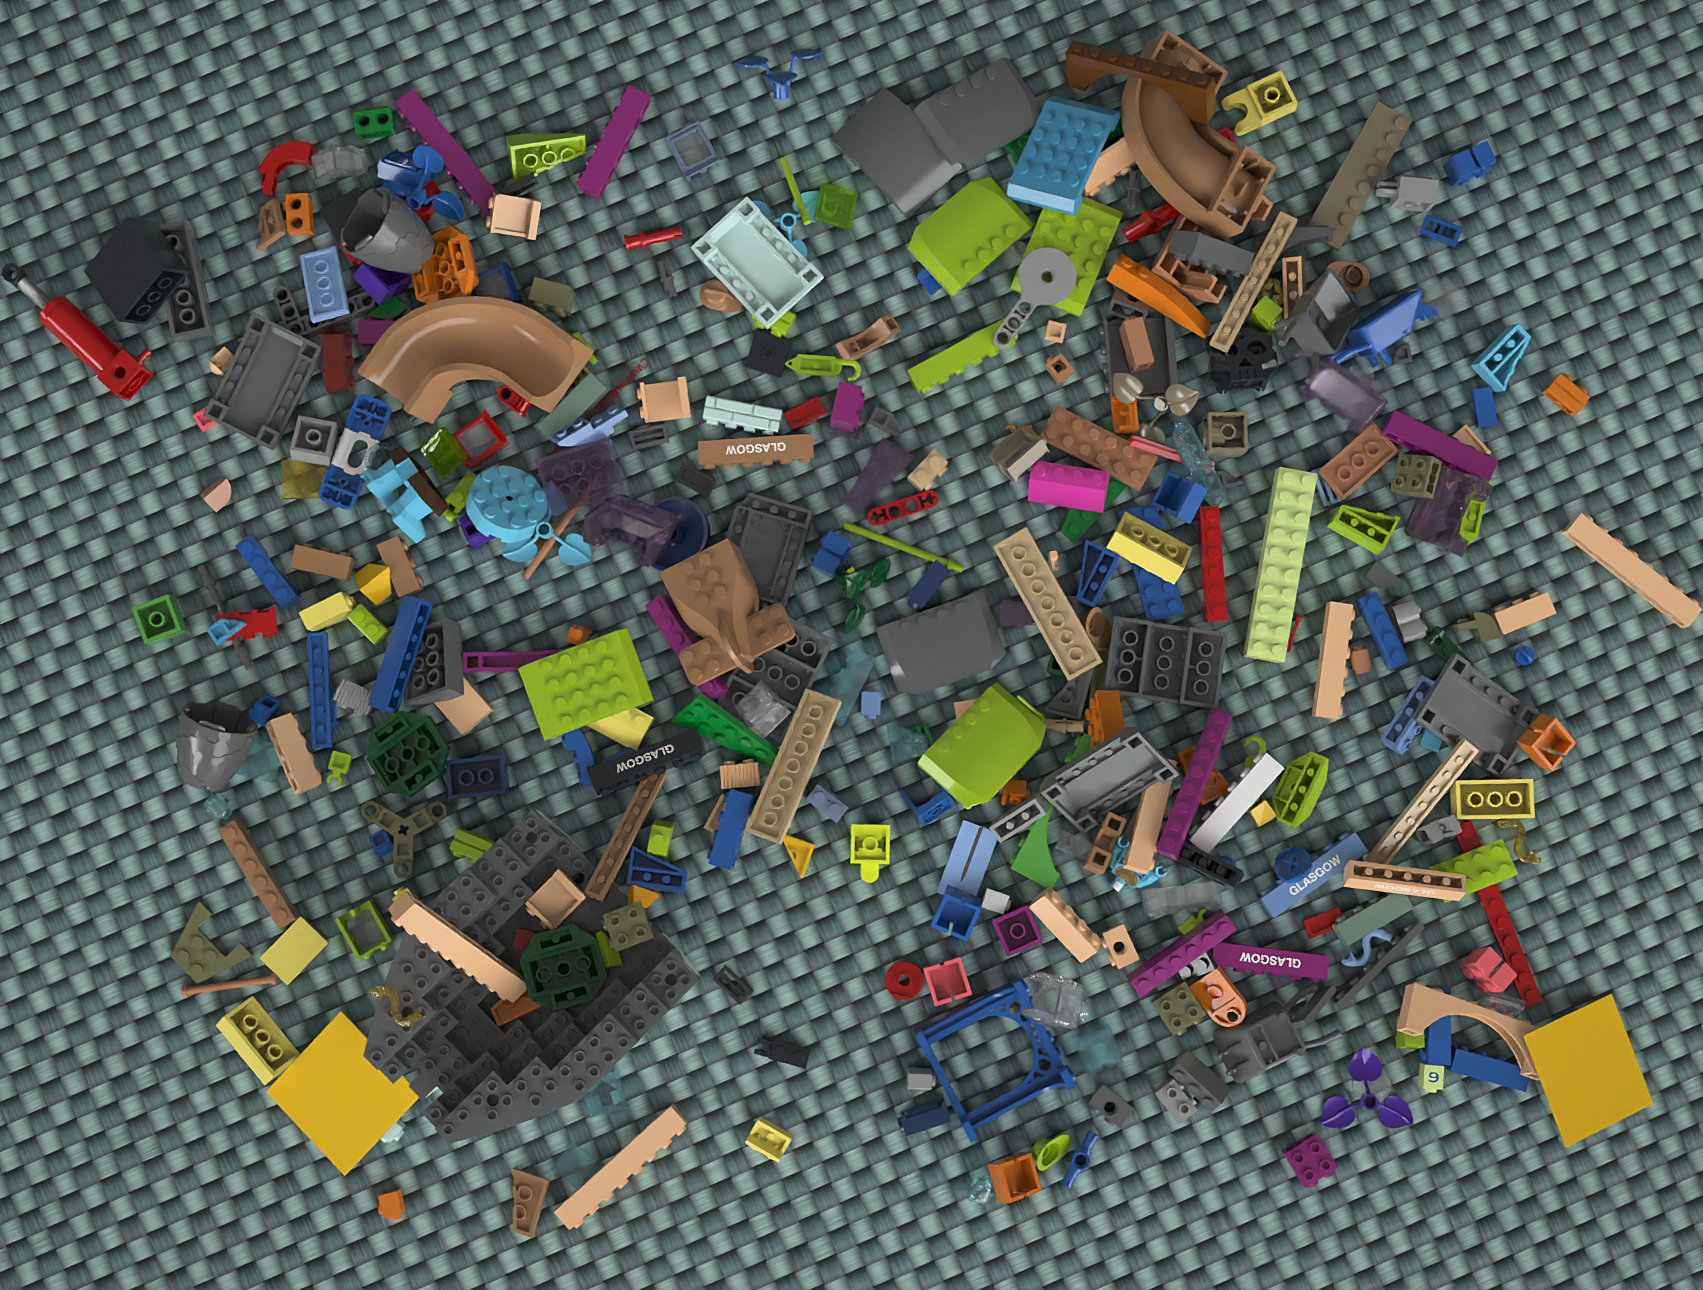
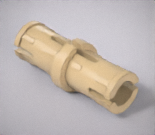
[1045,718,1085,733]

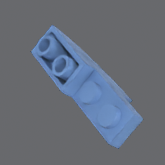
[550,404,628,446]

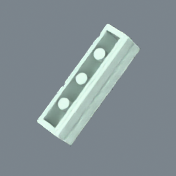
[703,395,783,436]

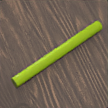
[780,157,811,225]

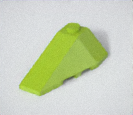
[506,133,586,181]

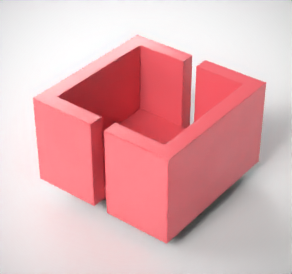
[1459,947,1517,994]
[922,955,972,1006]

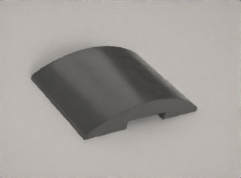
[830,87,962,220]
[716,605,834,742]
[1104,616,1228,708]

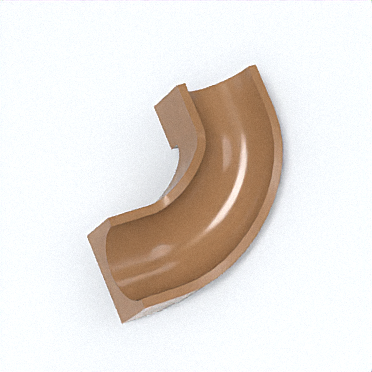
[1121,29,1277,241]
[357,296,594,424]

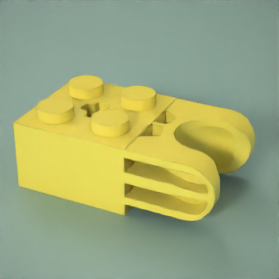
[1221,70,1298,136]

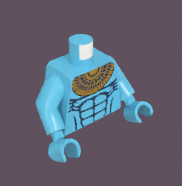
[1109,834,1169,892]

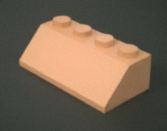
[1082,137,1137,197]

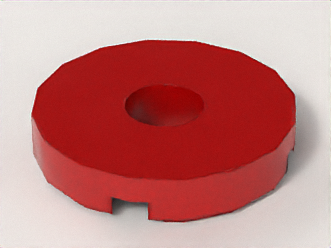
[885,961,923,1000]

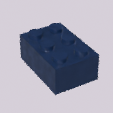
[446,755,510,799]

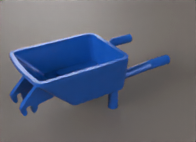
[1319,288,1438,368]

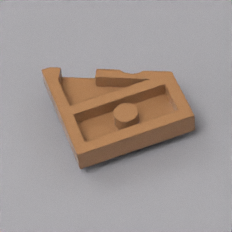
[256,199,286,251]

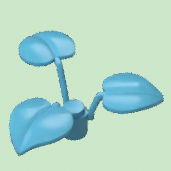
[752,191,826,259]
[502,482,592,566]

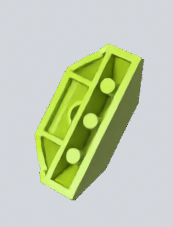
[1272,751,1329,829]

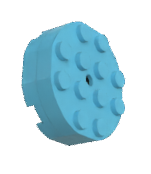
[466,465,547,543]

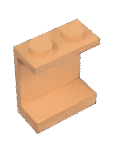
[637,376,691,423]

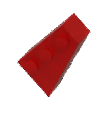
[216,607,279,642]

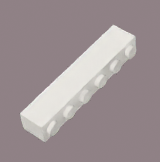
[1188,751,1284,853]

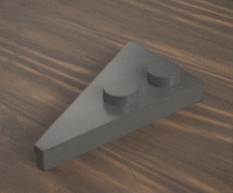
[1044,667,1094,721]

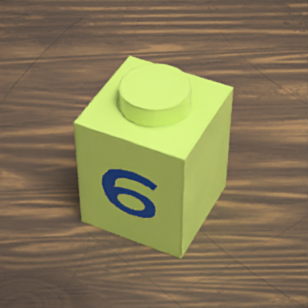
[1419,1063,1444,1093]

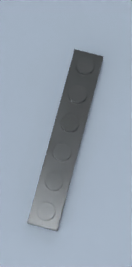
[1333,921,1425,1009]

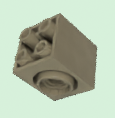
[1199,412,1248,457]

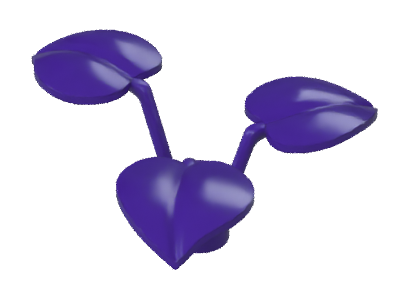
[1320,1047,1413,1128]

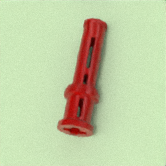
[624,226,682,252]

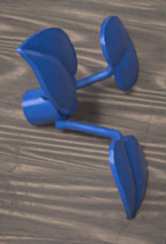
[735,49,823,99]
[382,144,464,223]

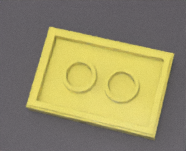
[260,916,329,985]

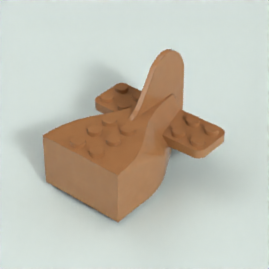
[659,538,795,686]

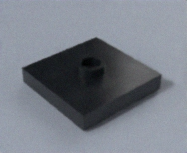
[745,330,792,378]

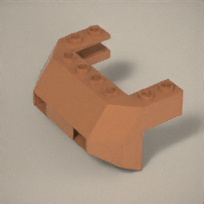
[1151,194,1273,303]

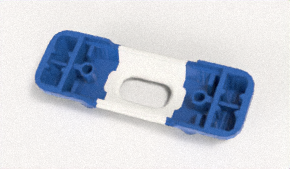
[318,395,391,510]

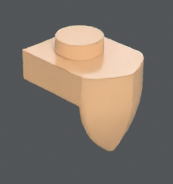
[208,347,234,376]

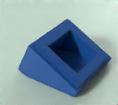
[368,829,394,857]

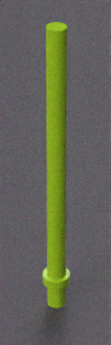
[843,521,964,572]

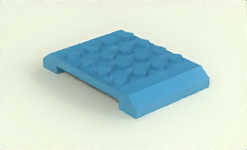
[1007,96,1121,216]

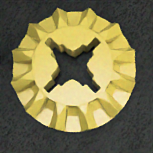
[1257,278,1284,306]

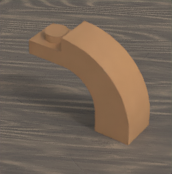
[835,314,901,362]

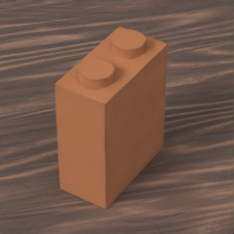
[1119,315,1154,373]

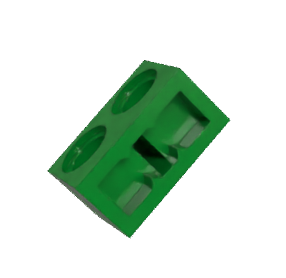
[353,106,397,140]

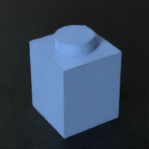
[861,692,881,719]

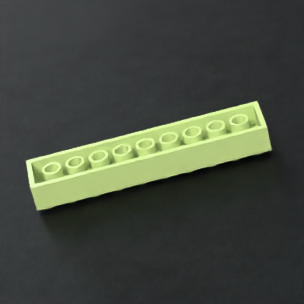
[1243,467,1317,663]

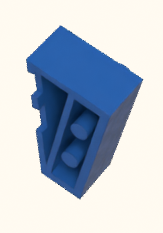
[1077,540,1121,609]

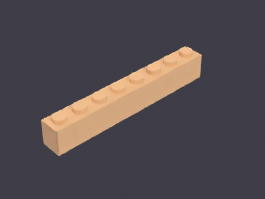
[1562,513,1703,628]
[554,1104,688,1230]

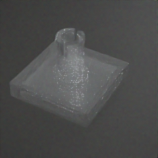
[1478,989,1525,1019]

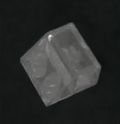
[734,680,791,739]

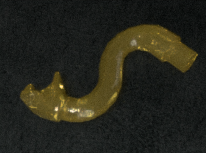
[1497,818,1541,864]
[368,986,422,1027]

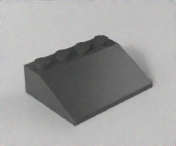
[404,617,464,706]

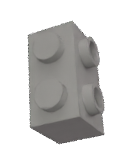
[1153,1077,1198,1125]

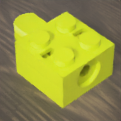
[850,824,890,883]

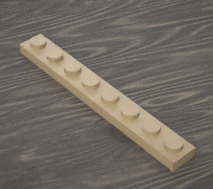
[1210,211,1298,353]
[1365,738,1479,865]

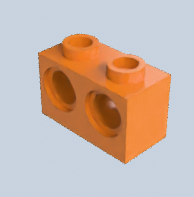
[283,193,315,236]

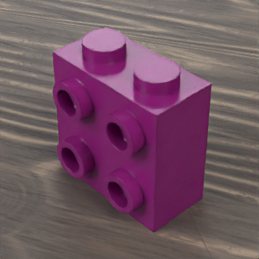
[1281,1131,1338,1188]

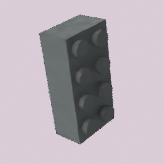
[1168,229,1255,278]

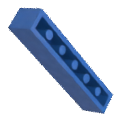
[368,595,433,714]

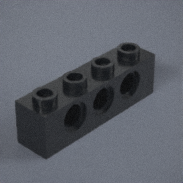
[1166,842,1244,892]

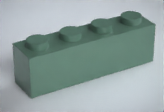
[537,372,610,445]
[1331,892,1413,946]

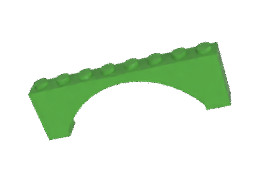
[1008,733,1091,888]

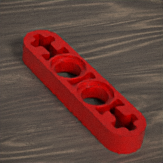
[867,490,939,527]

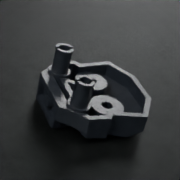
[1205,323,1279,394]

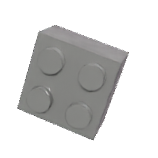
[290,415,338,466]

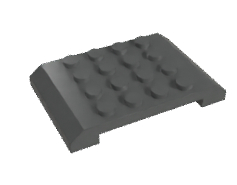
[203,312,324,450]
[1413,653,1540,779]
[1039,727,1180,833]

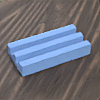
[1310,467,1341,507]

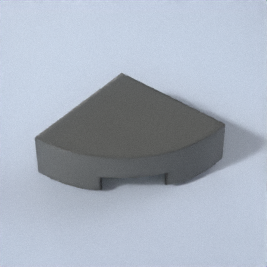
[1392,343,1413,366]

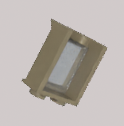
[987,425,1050,483]

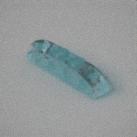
[1173,422,1226,506]

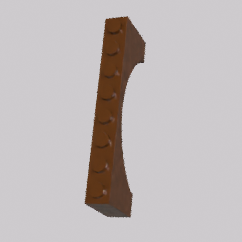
[1065,40,1216,124]

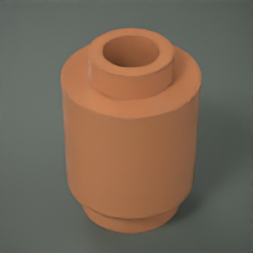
[1350,646,1372,675]

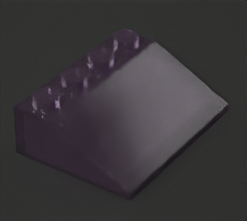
[535,437,626,515]

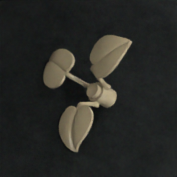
[1113,372,1200,445]

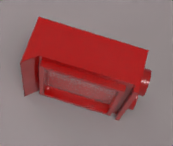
[449,409,511,470]

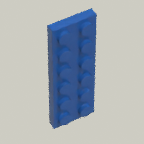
[1118,504,1185,621]

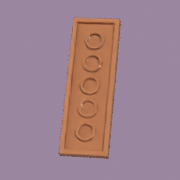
[1040,405,1158,491]

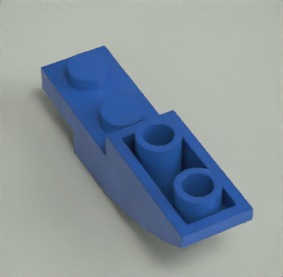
[562,728,597,787]

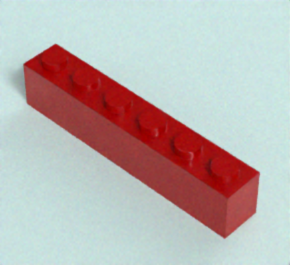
[1196,506,1227,623]

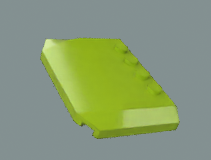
[907,177,1035,297]
[918,683,1047,810]

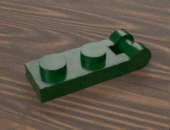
[1423,626,1474,666]

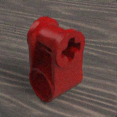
[497,385,531,418]

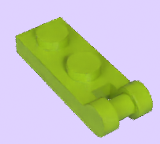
[443,470,477,523]

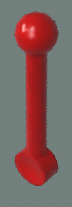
[1286,615,1303,653]

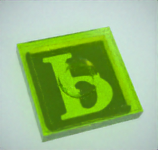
[813,183,858,230]
[420,427,468,480]

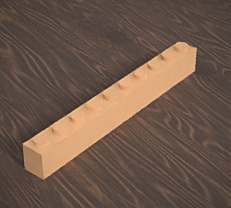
[388,891,527,1003]

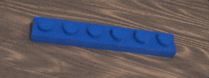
[307,632,333,748]

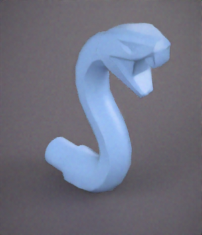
[1341,928,1393,967]

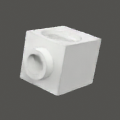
[982,888,1011,914]

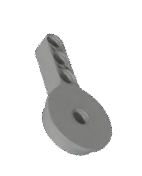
[993,247,1076,349]

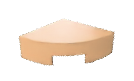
[1048,550,1059,572]

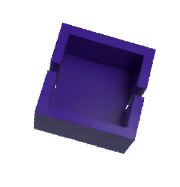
[354,262,412,305]

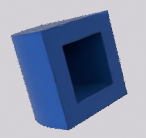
[250,693,282,728]

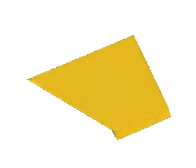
[354,563,392,605]

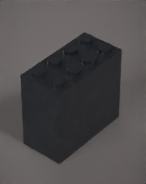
[84,217,190,325]

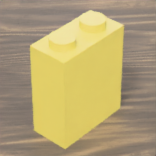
[299,592,357,632]

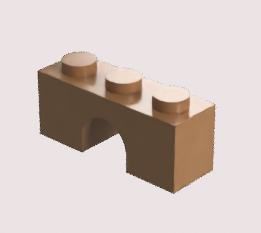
[1083,811,1127,876]

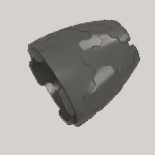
[340,187,435,274]
[176,701,258,791]

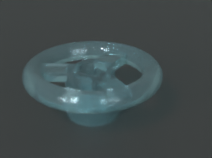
[364,443,396,470]

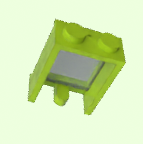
[335,899,395,960]

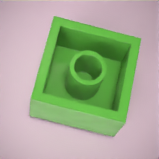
[132,594,188,645]

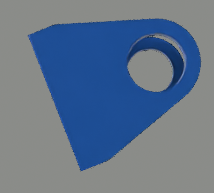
[899,777,955,827]

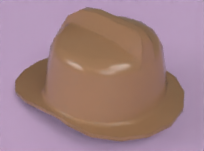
[1325,261,1370,292]
[699,279,743,313]
[1077,607,1112,648]

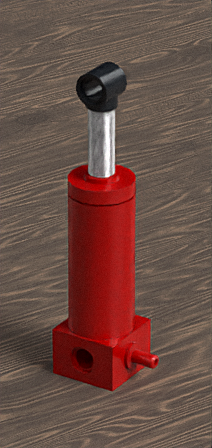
[1,263,154,402]

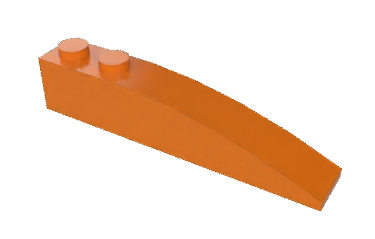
[1106,254,1212,338]

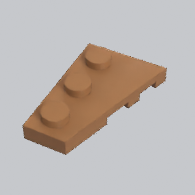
[512,1168,550,1237]

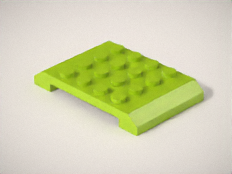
[1010,195,1123,317]
[518,628,654,741]

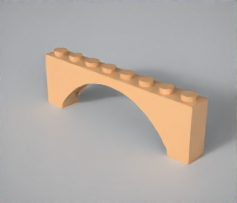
[1397,981,1541,1081]

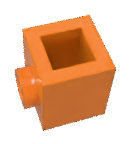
[377,1188,406,1220]

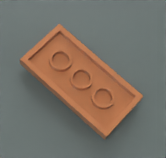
[1317,422,1399,501]

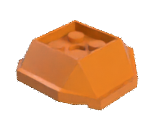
[411,225,479,304]

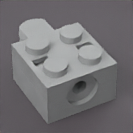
[1376,174,1439,213]

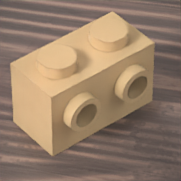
[907,449,948,492]

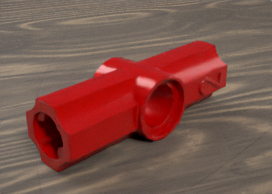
[1122,203,1180,243]

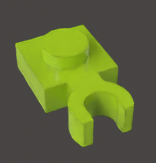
[327,750,353,786]
[1177,908,1210,935]

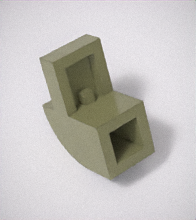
[1452,612,1500,644]

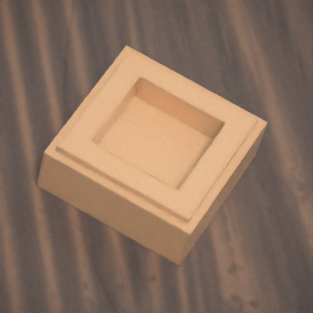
[1044,320,1067,344]

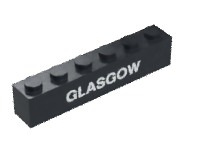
[587,728,706,796]

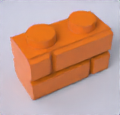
[1542,373,1590,417]

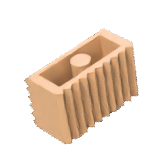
[719,759,761,789]

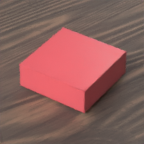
[192,406,218,432]

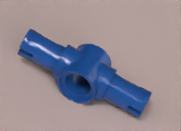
[1061,1130,1100,1188]

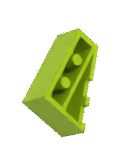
[1327,505,1401,555]

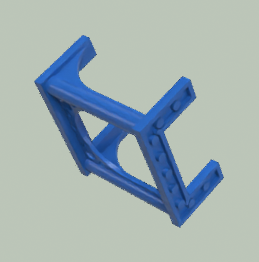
[914,976,1077,1143]

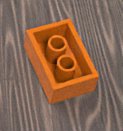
[1085,690,1125,749]

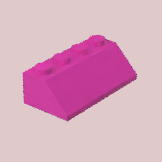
[1028,461,1110,513]

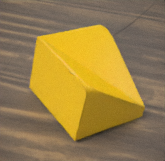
[1248,800,1277,827]

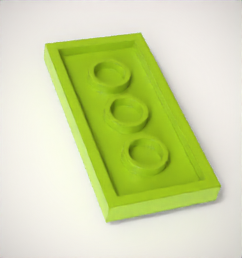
[1429,838,1518,903]

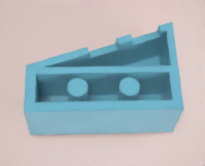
[1470,323,1531,392]

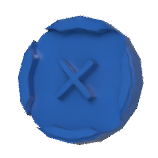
[1273,847,1313,883]

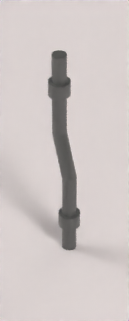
[198,565,253,671]

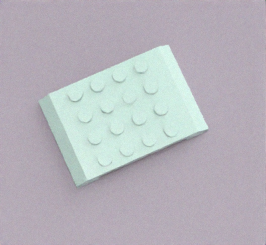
[691,197,824,329]

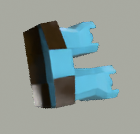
[360,446,450,544]

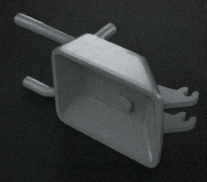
[1274,268,1359,385]
[1213,983,1342,1083]

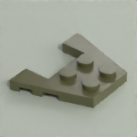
[171,901,254,984]

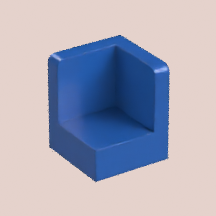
[917,268,942,295]

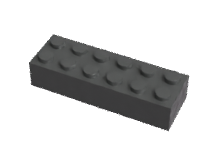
[158,219,216,343]

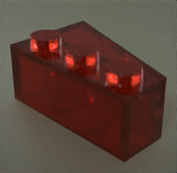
[321,329,355,392]

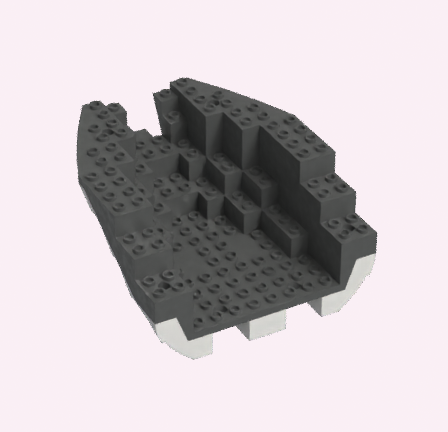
[363,809,701,1144]

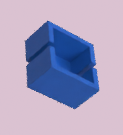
[1443,141,1497,187]
[1150,471,1208,524]
[811,530,853,579]
[931,884,983,941]

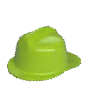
[1029,1134,1071,1171]

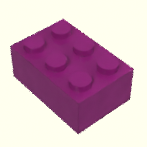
[830,381,865,433]

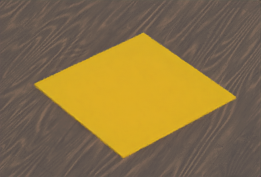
[1523,994,1654,1148]
[266,1011,419,1176]

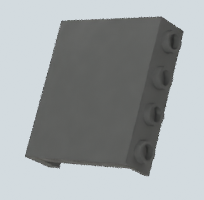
[1099,315,1178,398]

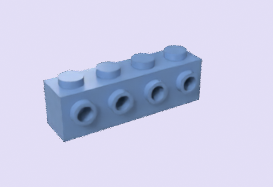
[1380,675,1435,755]

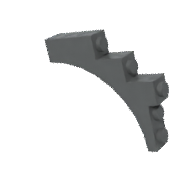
[1233,225,1333,313]

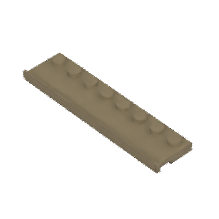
[1308,100,1412,251]

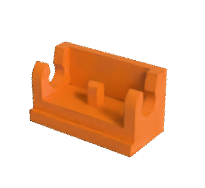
[1110,396,1139,435]

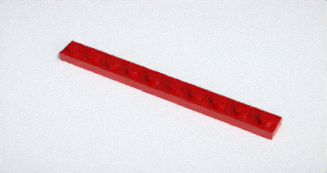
[1455,820,1543,1008]

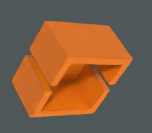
[1517,714,1576,771]
[987,1152,1042,1203]

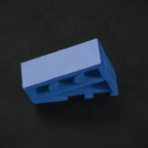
[626,846,688,894]

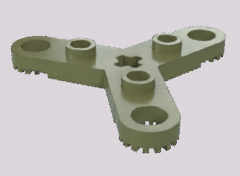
[361,801,449,879]

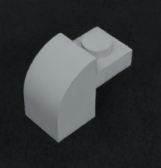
[1414,814,1462,847]

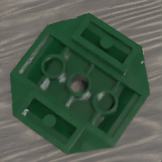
[367,710,451,797]
[520,924,607,1012]

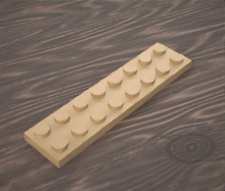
[993,527,1103,681]
[745,689,842,845]

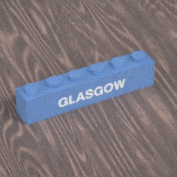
[1258,831,1369,918]

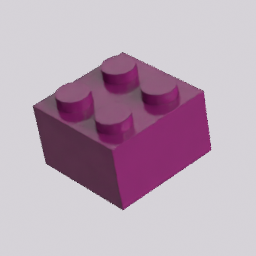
[991,904,1043,957]

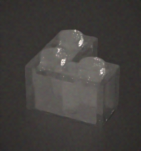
[312,144,368,181]

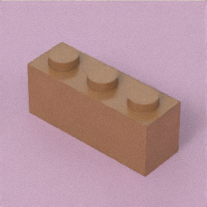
[377,536,424,599]
[290,543,355,582]

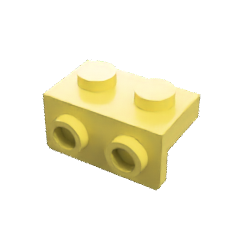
[745,1116,793,1162]

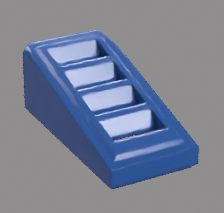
[1419,215,1463,248]

